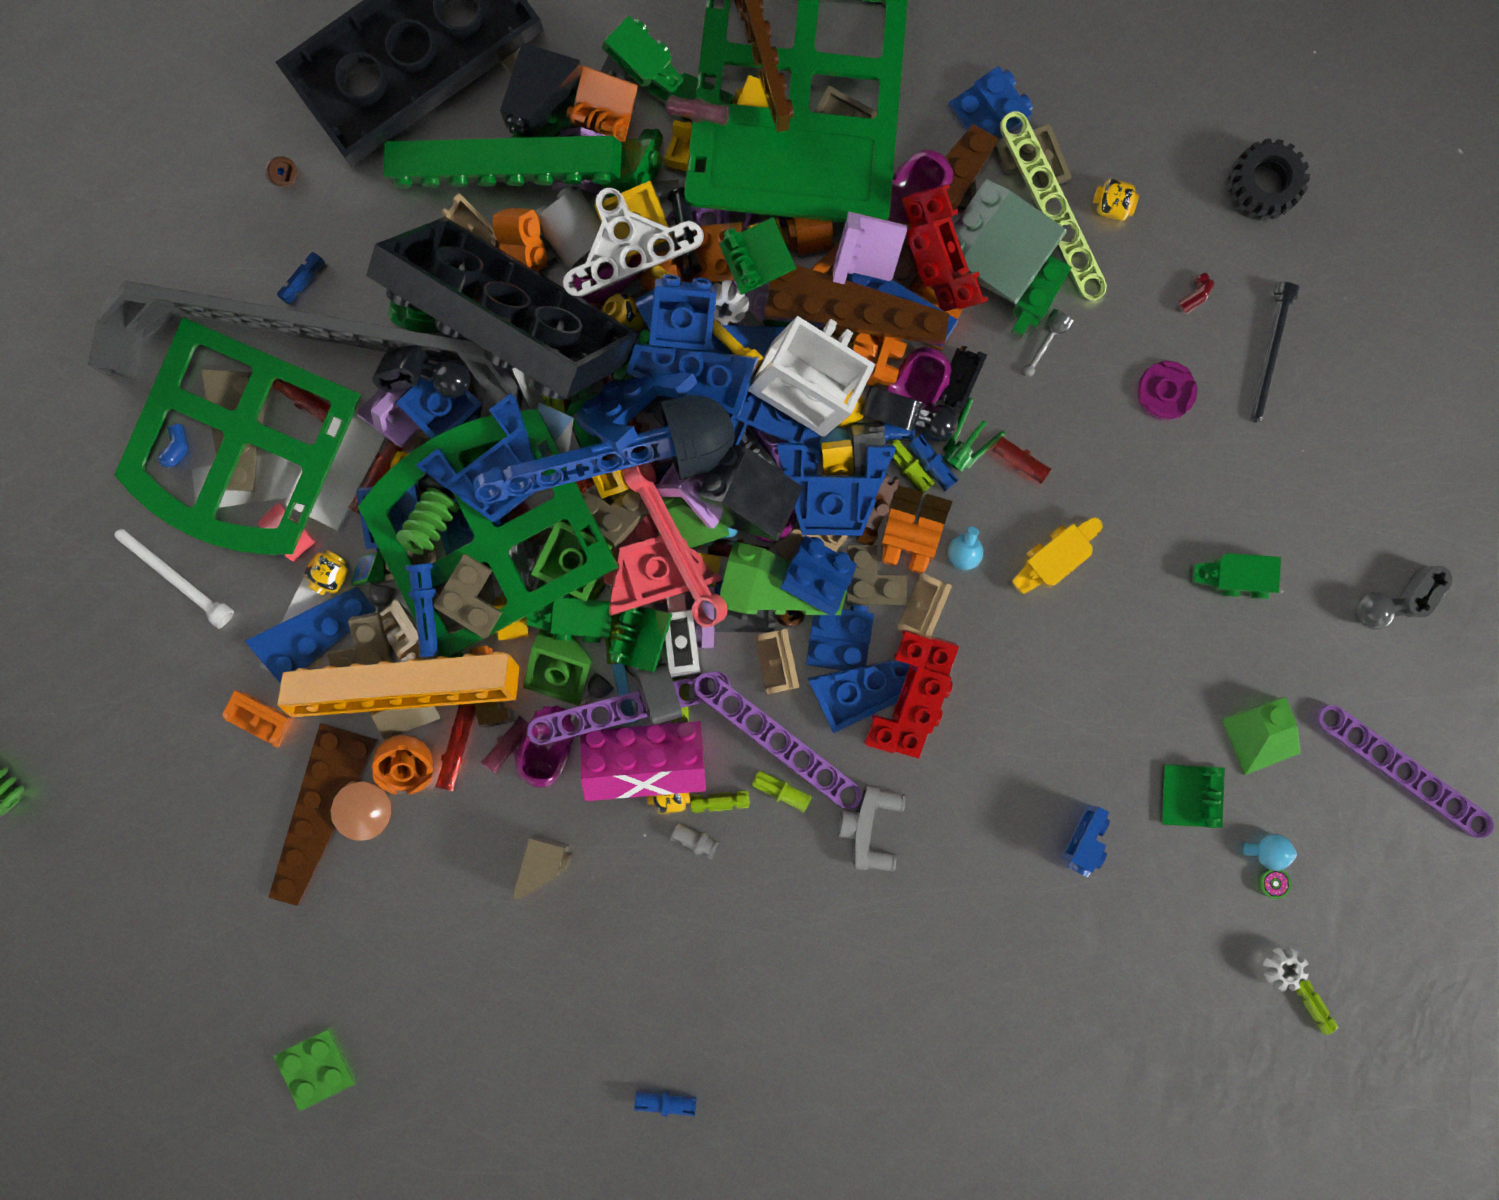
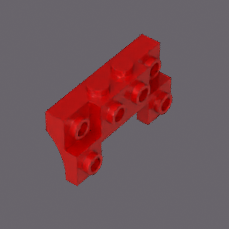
[902,184,988,311]
[863,629,959,759]

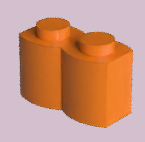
[493,208,547,271]
[787,217,833,257]

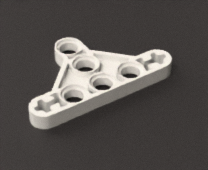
[563,188,704,297]

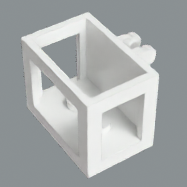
[748,316,876,437]

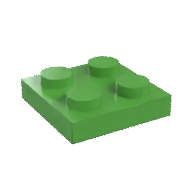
[273,1028,356,1111]

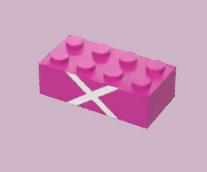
[580,721,706,801]

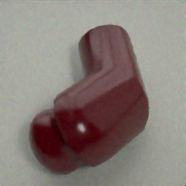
[1178,273,1214,314]

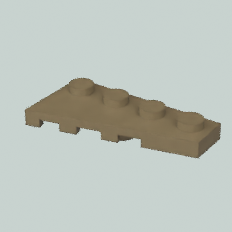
[201,369,260,492]

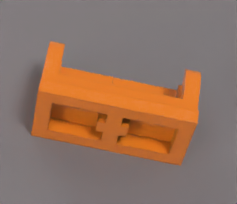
[222,690,294,748]

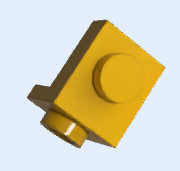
[664,120,697,171]

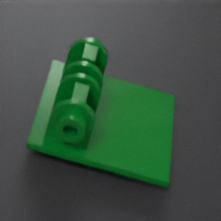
[719,217,797,295]
[608,606,673,673]
[1162,765,1225,828]

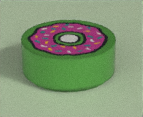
[1259,869,1291,899]

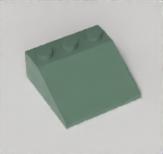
[954,179,1067,304]

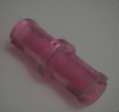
[666,95,729,126]
[481,715,528,774]

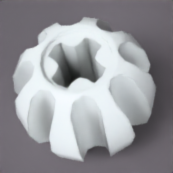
[714,280,749,325]
[1263,946,1309,992]

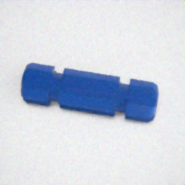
[277,252,325,305]

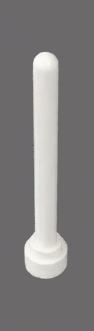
[115,529,234,629]

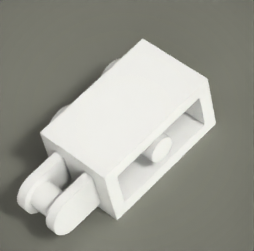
[665,593,700,678]

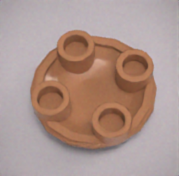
[331,781,391,841]

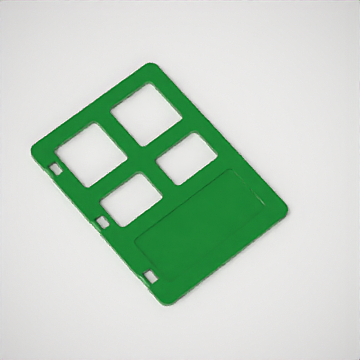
[684,0,908,223]

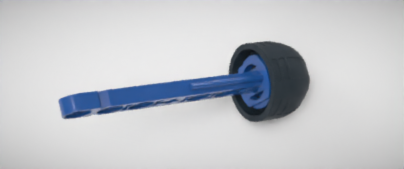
[473,395,734,503]

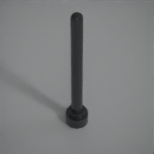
[1251,281,1300,423]

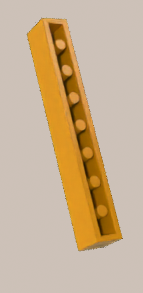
[277,651,519,718]

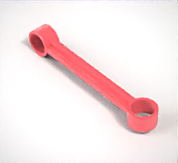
[622,462,728,627]

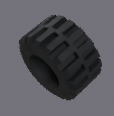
[1227,138,1310,221]

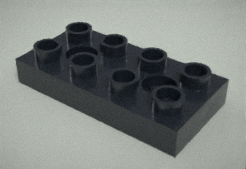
[275,0,544,167]
[366,217,640,399]

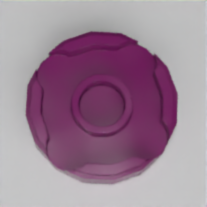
[1137,361,1198,421]

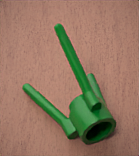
[942,398,1006,472]

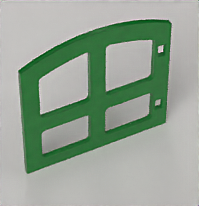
[114,317,362,555]
[358,409,619,658]

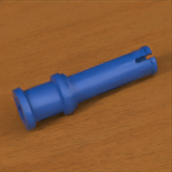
[405,563,439,657]

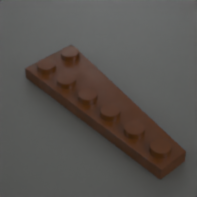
[734,0,794,132]
[891,124,999,290]
[764,264,949,346]
[268,723,379,906]

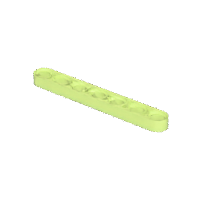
[1000,111,1107,301]

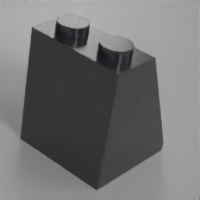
[500,42,582,137]
[697,444,803,541]

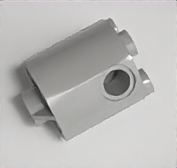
[535,186,608,272]

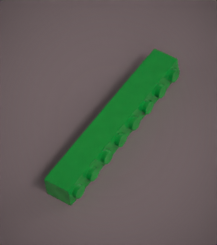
[383,135,622,188]

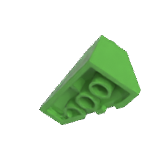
[720,541,847,615]

